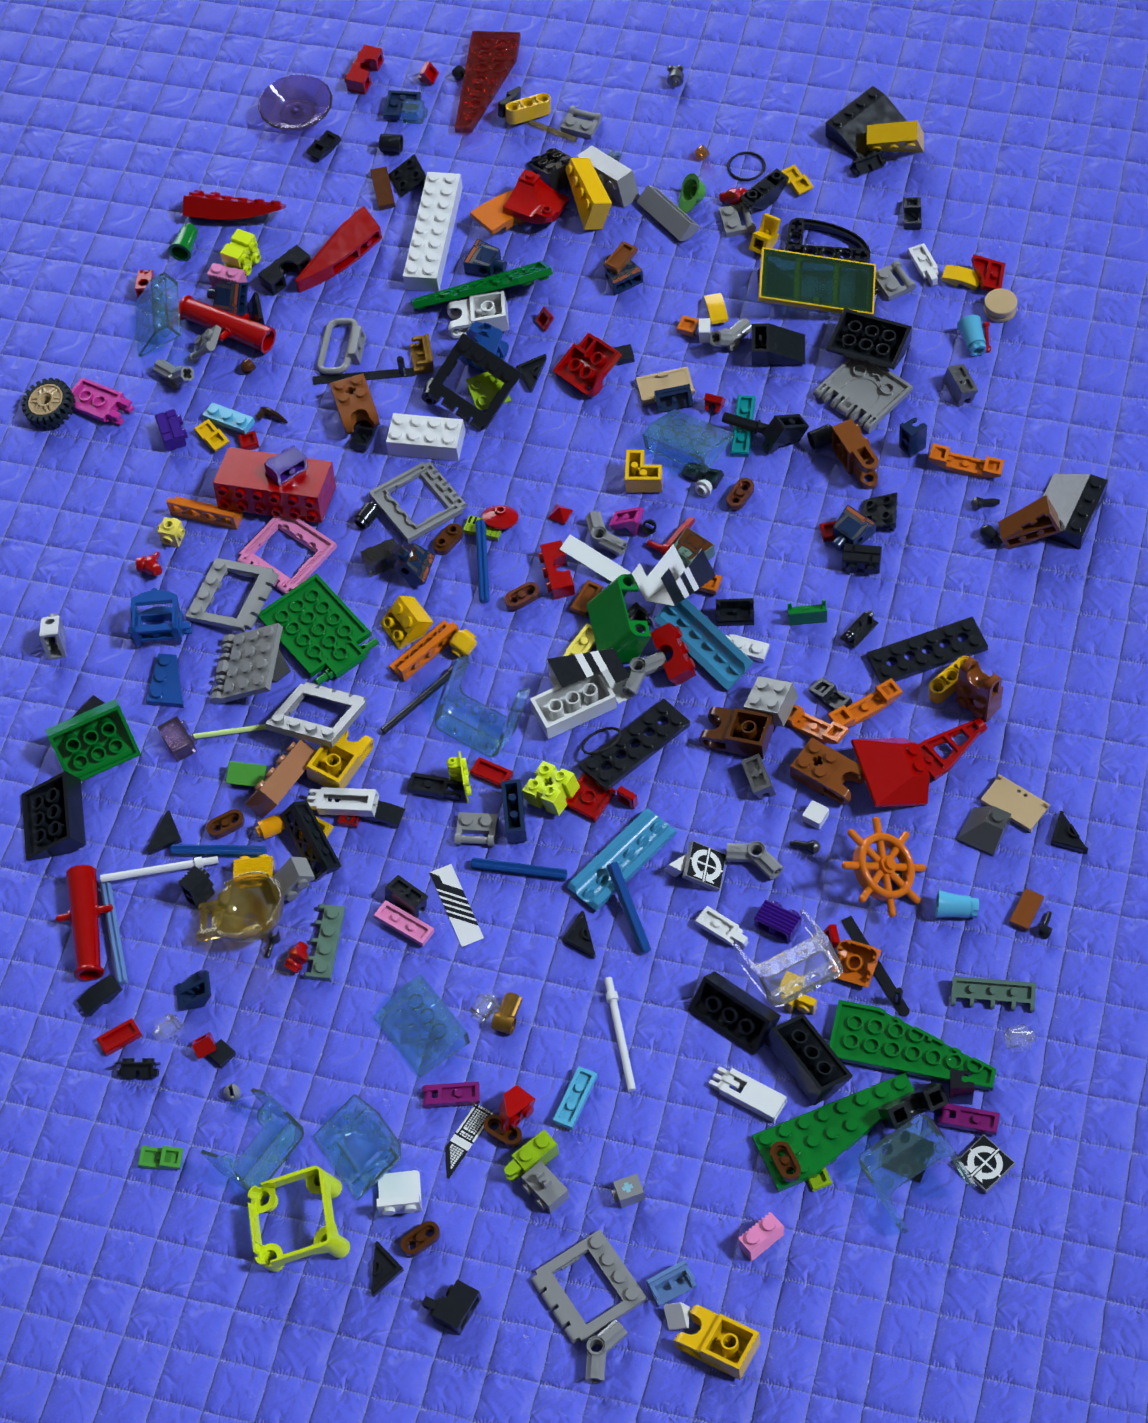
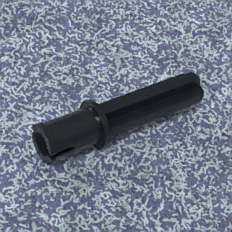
[722,412,769,434]

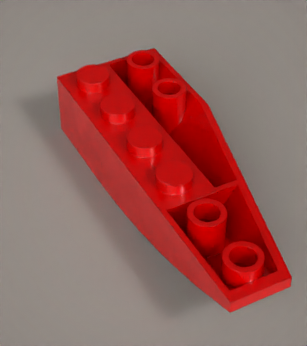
[183,190,286,220]
[295,206,382,293]

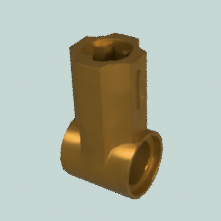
[491,992,523,1035]

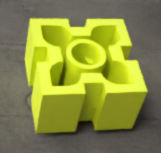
[220,228,261,277]
[522,761,580,816]

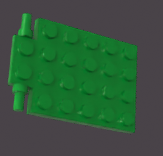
[257,573,379,685]

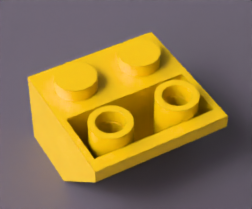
[380,596,433,649]

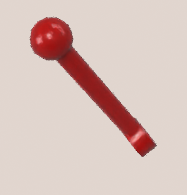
[983,321,991,353]

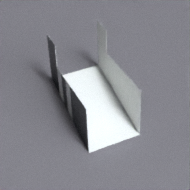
[632,544,716,606]
[547,648,632,704]

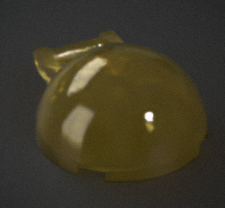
[196,871,284,943]

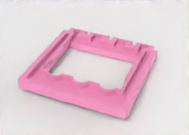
[238,516,337,594]

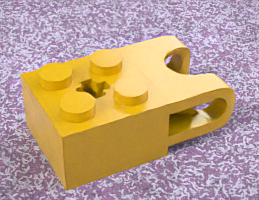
[306,730,374,788]
[673,1305,761,1380]

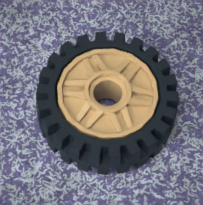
[21,378,76,430]

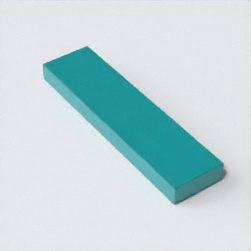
[730,395,756,458]

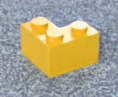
[625,450,663,492]

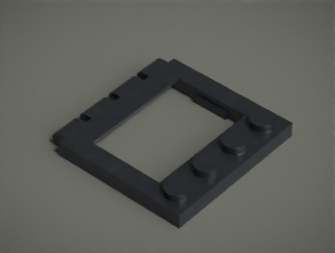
[428,333,522,431]

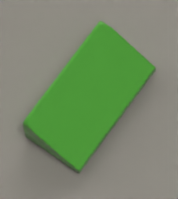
[226,761,267,787]

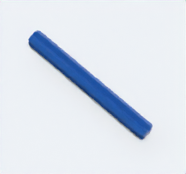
[475,520,490,603]
[170,844,267,857]
[471,857,568,881]
[607,862,651,954]

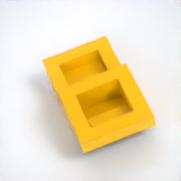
[781,164,814,196]
[941,265,979,291]
[704,293,729,325]
[194,419,230,452]

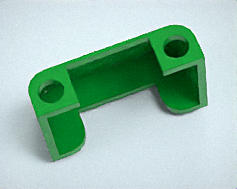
[587,574,651,662]

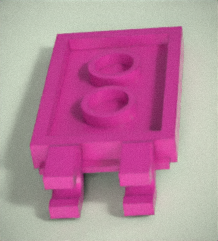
[71,377,134,426]

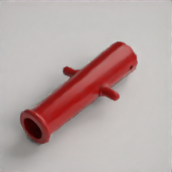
[177,295,276,354]
[55,865,113,981]

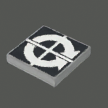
[682,840,726,892]
[954,1135,1016,1194]

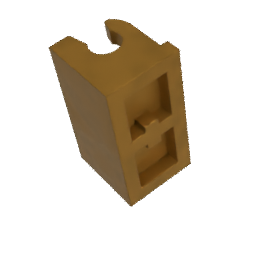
[410,334,434,374]

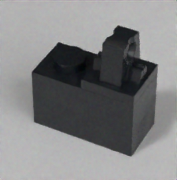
[762,414,809,454]
[422,1280,482,1335]

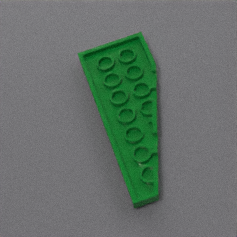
[410,261,553,310]
[829,1000,996,1091]
[752,1073,914,1192]

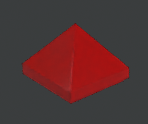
[535,307,554,331]
[548,504,573,525]

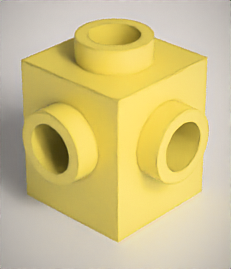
[157,517,185,548]

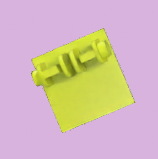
[447,751,472,804]

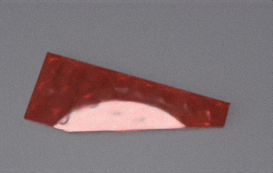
[455,31,521,133]

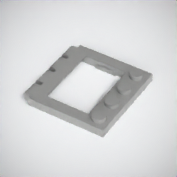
[369,462,467,543]
[185,558,279,632]
[265,682,367,748]
[531,1229,648,1343]

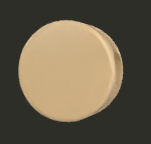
[984,288,1018,323]

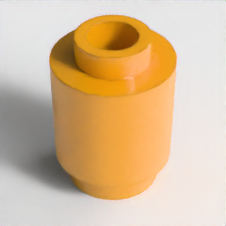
[255,815,285,840]

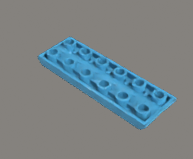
[653,598,754,691]
[567,808,677,912]

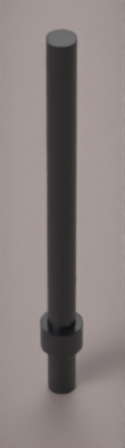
[380,657,469,734]

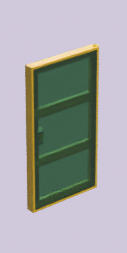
[758,247,876,316]

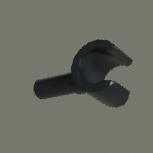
[1038,911,1053,939]
[265,929,281,958]

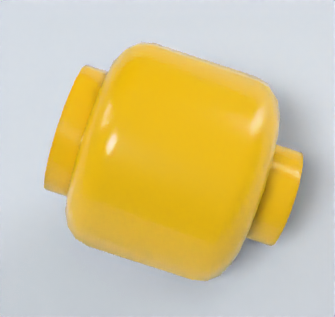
[449,629,477,658]

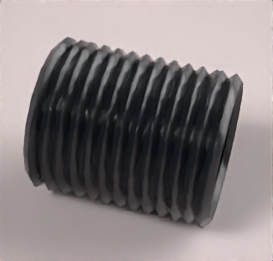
[379,133,403,153]
[807,424,832,450]

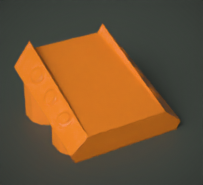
[830,939,882,988]

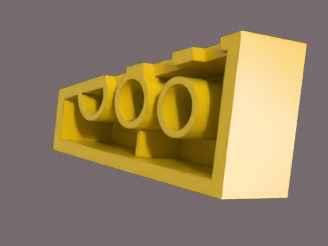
[566,158,612,230]

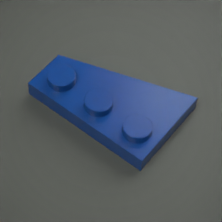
[146,653,184,708]

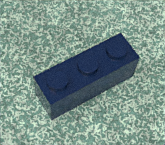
[501,779,527,844]

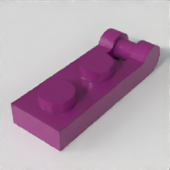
[422,1081,480,1109]
[937,1104,1000,1136]

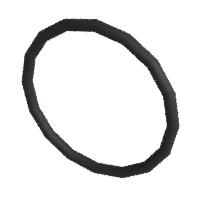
[727,151,766,181]
[581,727,621,755]

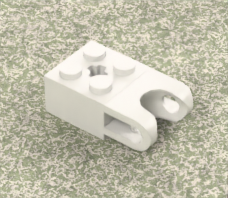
[447,290,509,338]

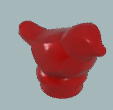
[719,187,747,205]
[136,552,162,576]
[284,941,308,973]

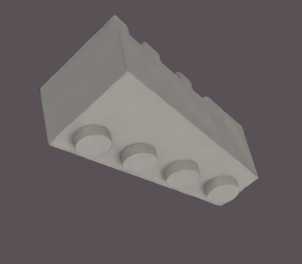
[577,146,640,208]

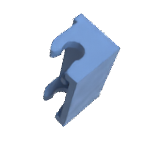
[647,1260,697,1307]

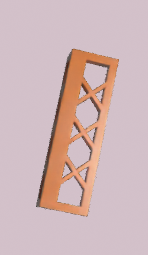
[166,496,244,530]
[389,620,459,682]

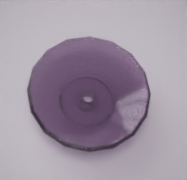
[258,74,333,131]

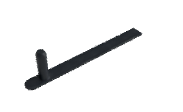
[313,356,417,385]
[841,916,909,1017]

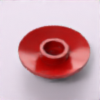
[482,505,518,529]

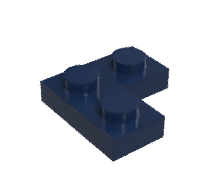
[383,90,422,120]

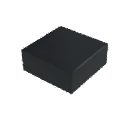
[614,344,635,366]
[208,1039,236,1068]

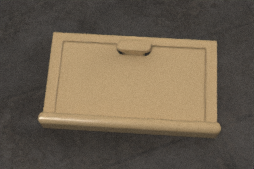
[636,367,695,406]
[980,774,1050,833]

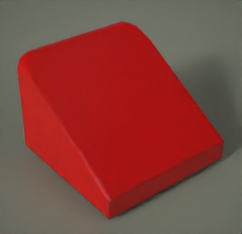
[192,1032,216,1059]

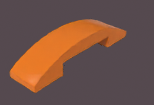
[928,443,1005,478]
[828,678,903,727]
[786,704,849,744]

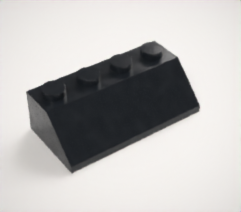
[688,971,781,1055]
[765,1013,853,1105]

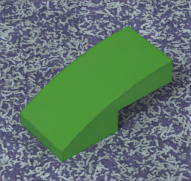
[138,1145,183,1170]

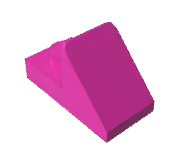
[609,507,644,536]

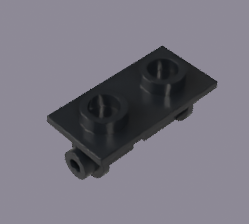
[849,150,886,176]
[840,610,879,648]
[116,1058,161,1079]

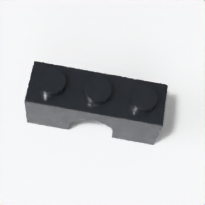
[258,245,311,295]
[877,1083,949,1129]

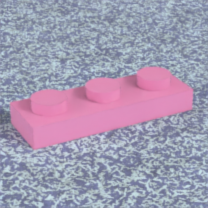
[374,900,435,947]

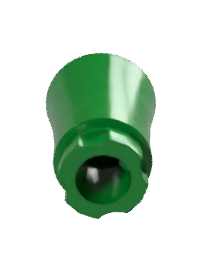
[168,223,198,261]

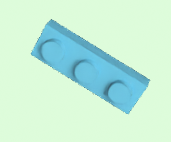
[202,402,255,435]
[553,1066,598,1130]

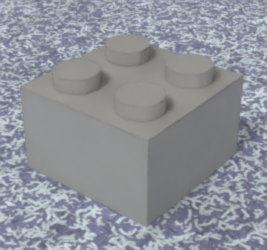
[743,677,798,727]

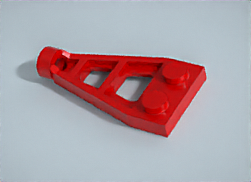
[918,717,987,781]

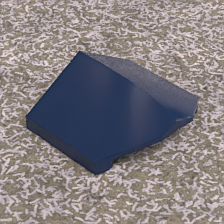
[176,970,211,1011]

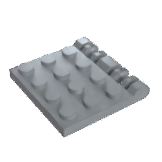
[813,357,913,433]
[210,623,283,704]

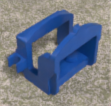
[459,321,509,372]
[128,588,192,647]

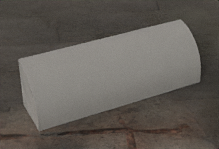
[637,185,700,241]

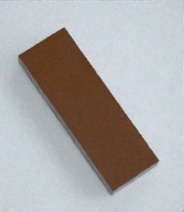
[370,166,395,210]

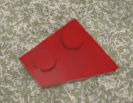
[971,254,1006,292]

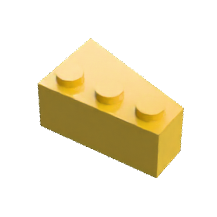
[867,120,924,152]

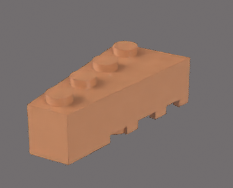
[245,739,317,819]

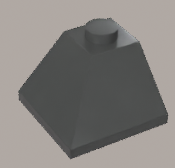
[957,806,1011,856]

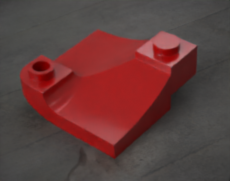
[502,169,569,224]
[552,332,622,398]

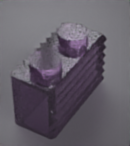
[157,716,197,762]

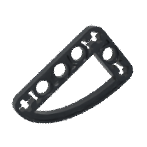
[785,218,870,263]

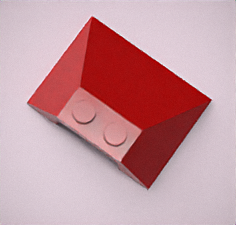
[851,738,930,807]

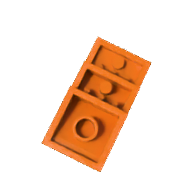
[470,190,526,235]

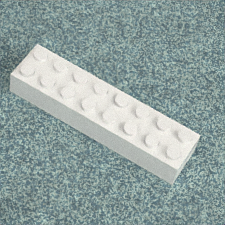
[403,172,463,292]

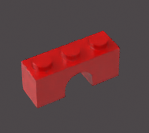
[344,44,384,95]
[538,540,575,600]
[650,622,696,686]

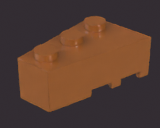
[998,495,1061,549]

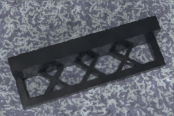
[280,800,341,881]

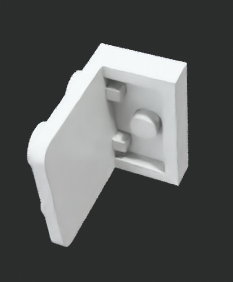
[376,1170,422,1216]

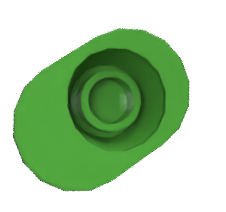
[678,173,706,213]

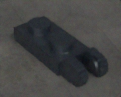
[407,772,464,801]

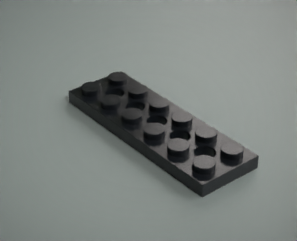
[867,616,988,684]
[579,698,690,793]

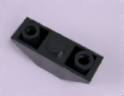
[740,168,789,210]

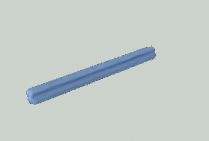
[100,881,128,985]

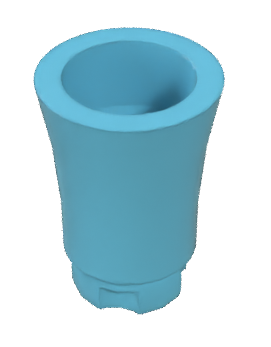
[957,315,987,356]
[935,890,979,918]

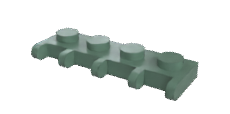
[303,904,346,982]
[951,976,1036,1012]

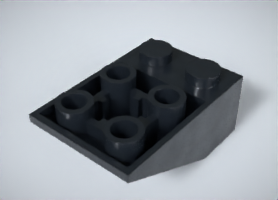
[527,148,573,191]
[752,323,805,365]

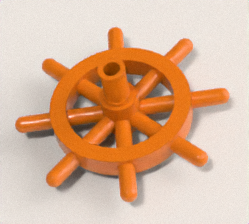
[841,816,926,917]

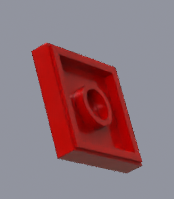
[566,773,616,823]

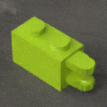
[504,1129,559,1182]

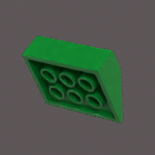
[45,699,141,781]

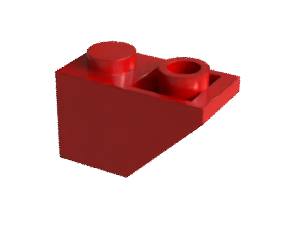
[499,1085,535,1132]

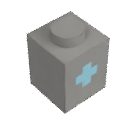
[611,1173,645,1208]

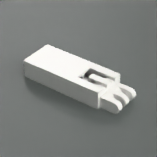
[306,787,379,817]
[708,1066,787,1123]

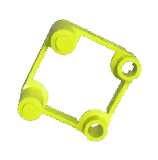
[248,1166,350,1272]

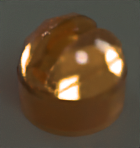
[695,145,710,160]

